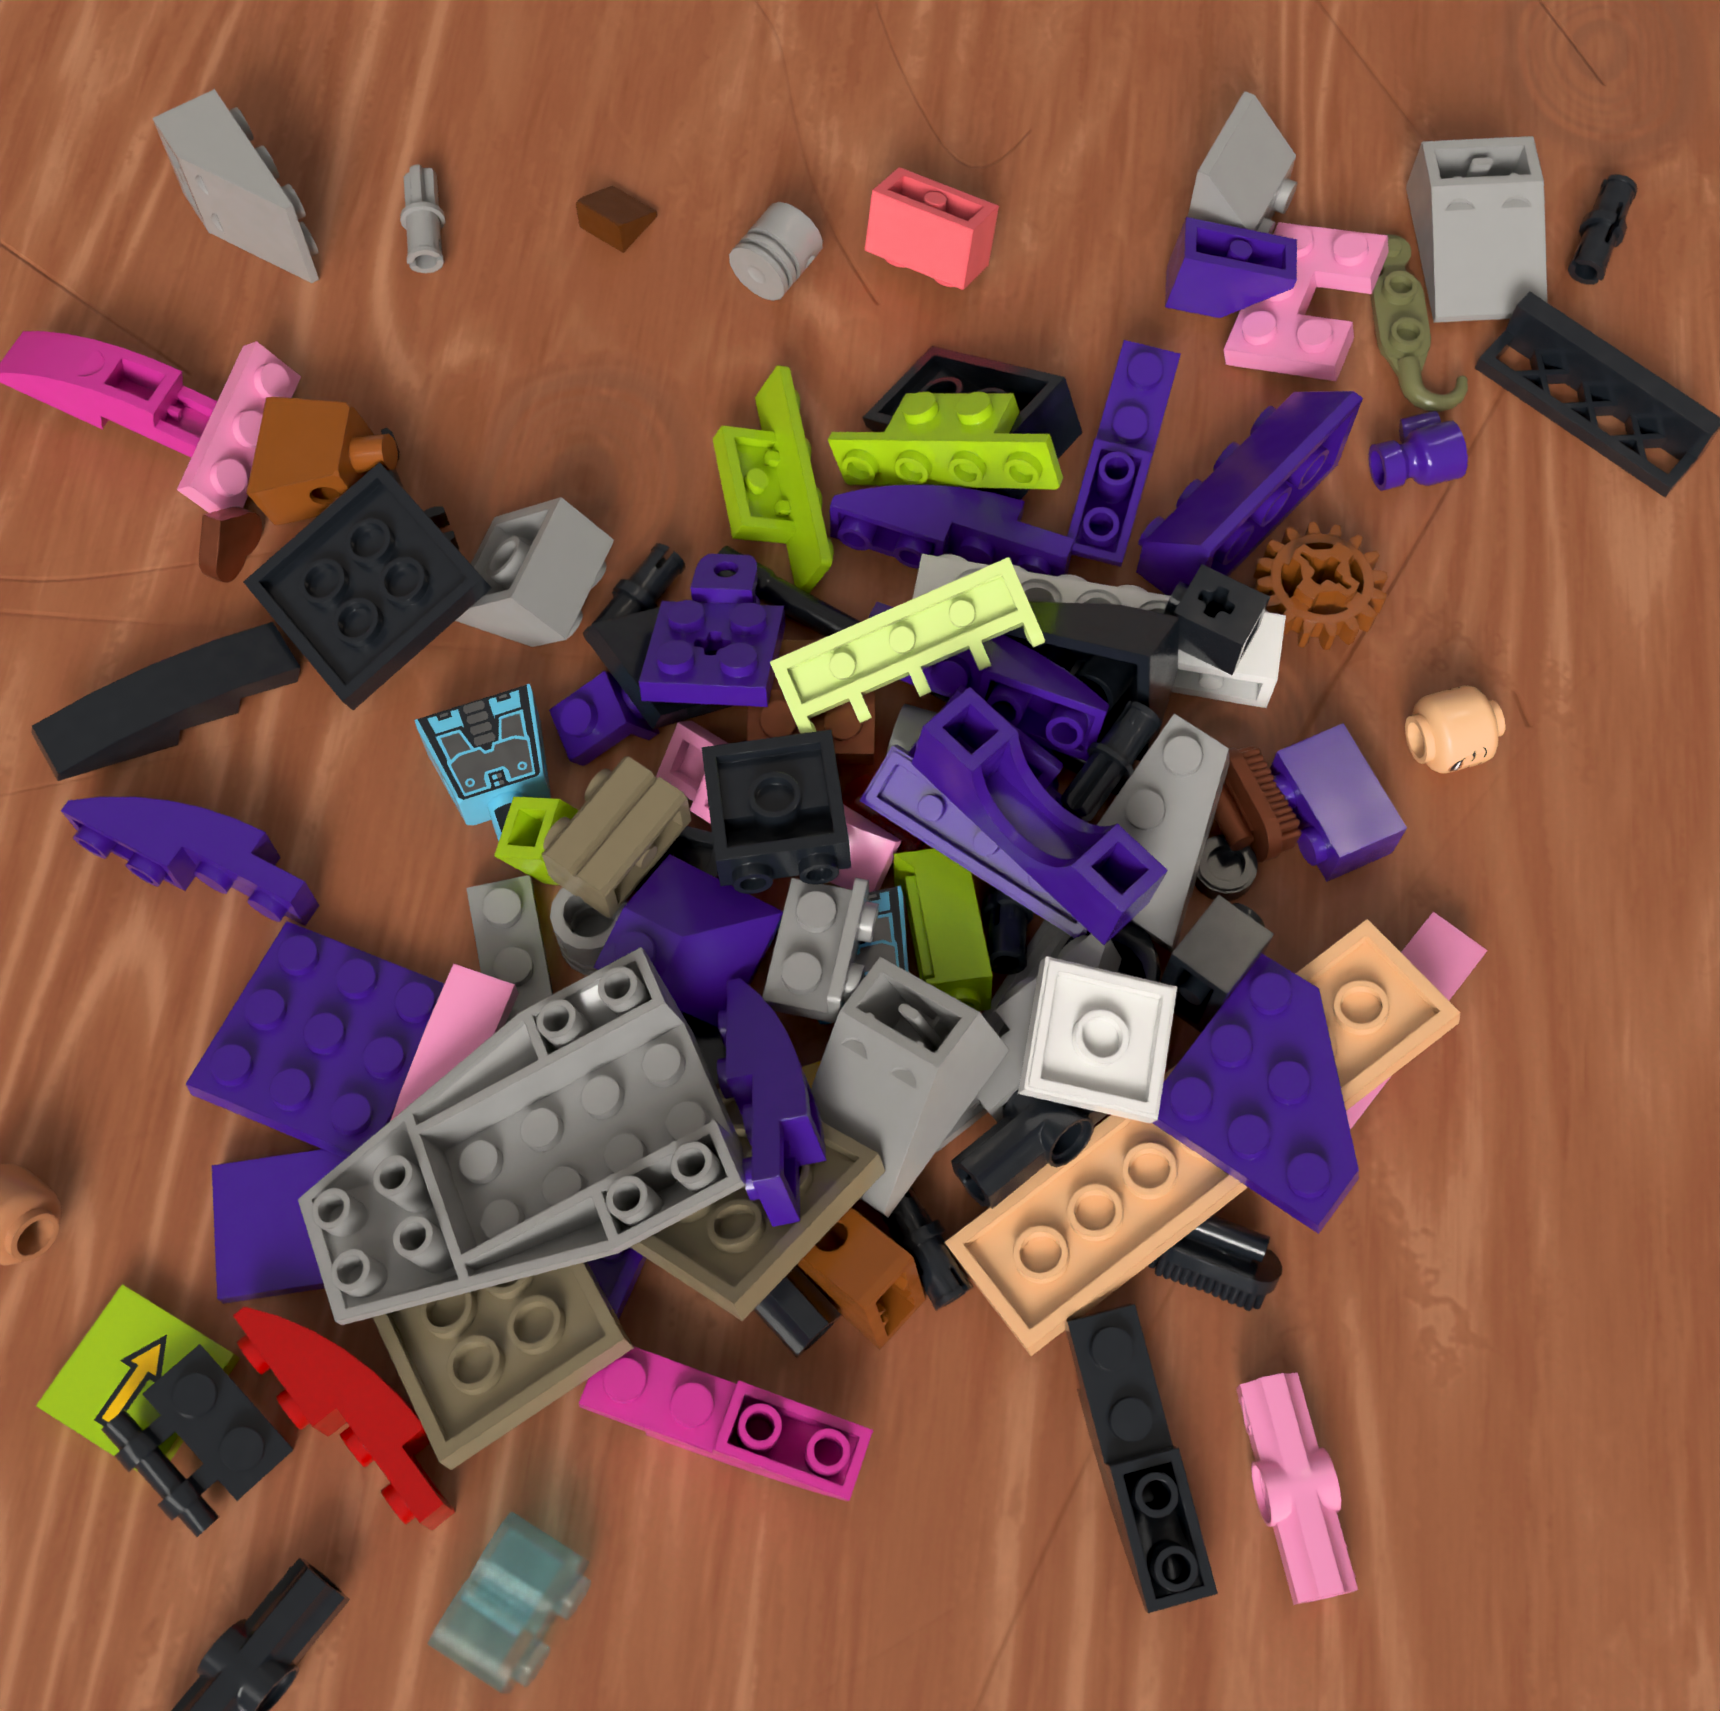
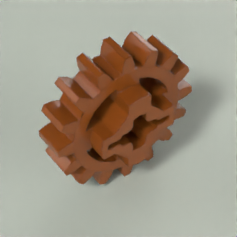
[1253,522,1388,650]

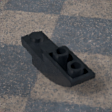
[1065,1304,1218,1613]

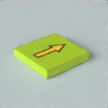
[36,1284,240,1471]

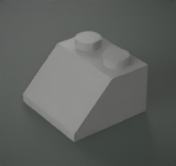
[1188,91,1298,234]
[455,497,614,647]

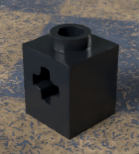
[1164,564,1270,675]

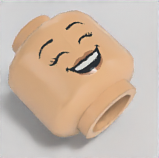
[1405,685,1505,774]

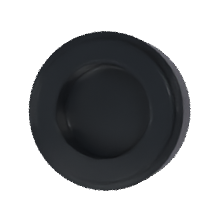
[1195,835,1258,901]

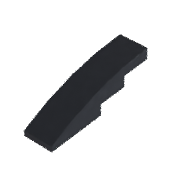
[31,622,300,781]

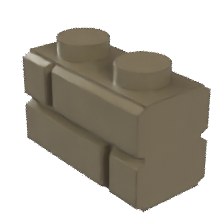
[542,756,691,918]

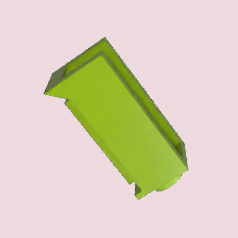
[894,848,993,1011]

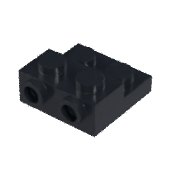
[701,730,851,894]

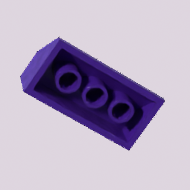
[1136,391,1363,596]

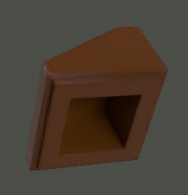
[576,186,657,253]

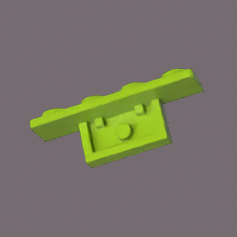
[712,365,834,593]
[827,392,1063,490]

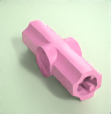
[1236,1372,1358,1605]

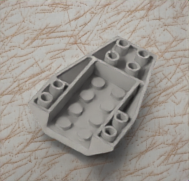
[298,947,746,1325]

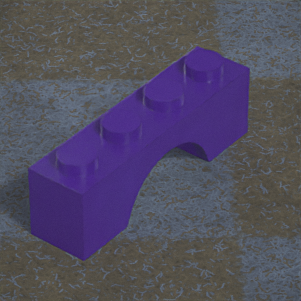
[911,687,1168,945]

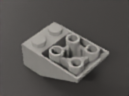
[152,89,319,283]
[1406,136,1547,323]
[811,957,1009,1217]

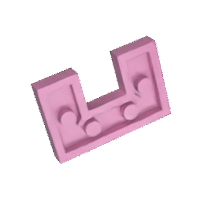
[1223,222,1389,381]

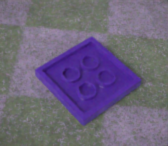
[186,921,444,1159]

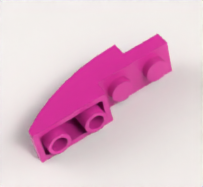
[0,331,217,458]
[579,1346,873,1502]

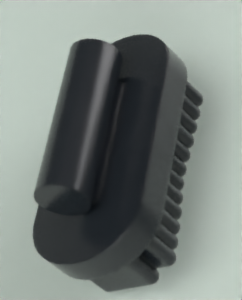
[1148,1215,1282,1311]

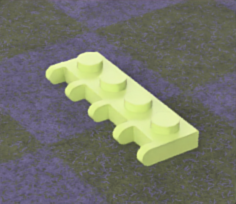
[770,557,1045,734]

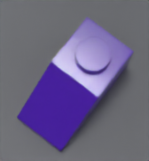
[1165,217,1297,318]

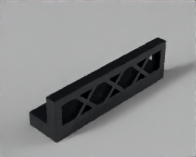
[1475,292,1720,498]

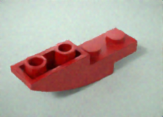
[233,1306,455,1531]

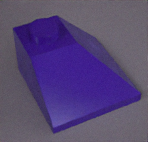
[593,854,783,1028]

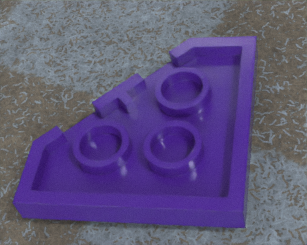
[1152,954,1359,1234]

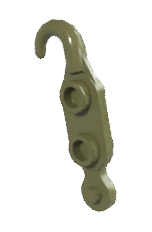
[1371,234,1468,412]

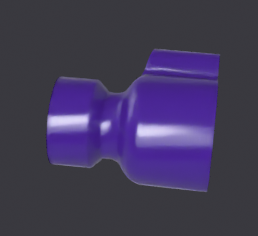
[1368,411,1468,491]

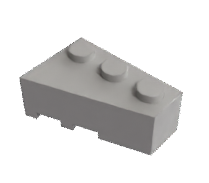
[1097,713,1230,953]

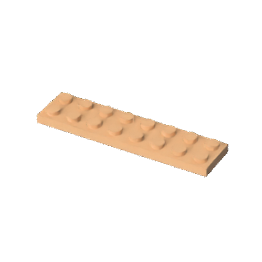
[945,919,1460,1356]

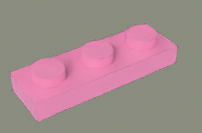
[177,341,301,513]

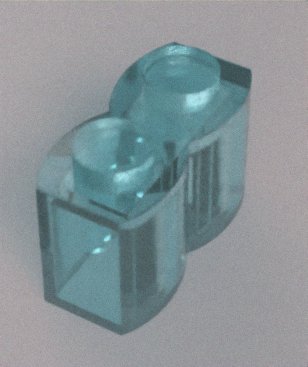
[427,1511,591,1693]

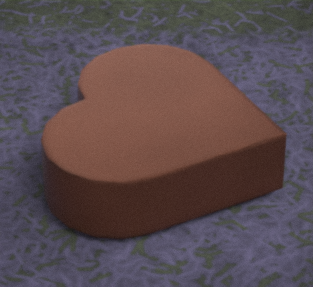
[199,506,262,583]

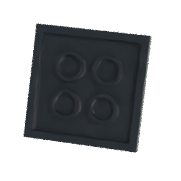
[243,462,492,710]

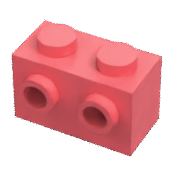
[864,167,999,290]

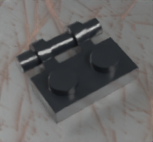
[101,1344,294,1538]

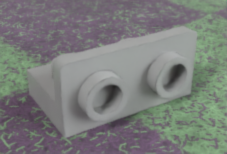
[762,877,879,1023]

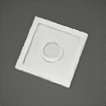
[1018,956,1177,1123]

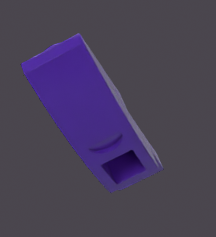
[1067,340,1181,567]
[830,484,1074,577]
[869,602,1109,761]
[61,797,320,926]
[717,978,827,1227]

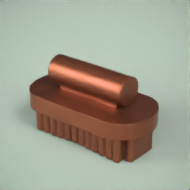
[1214,746,1301,863]

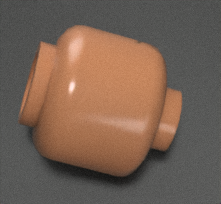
[0,1162,62,1266]

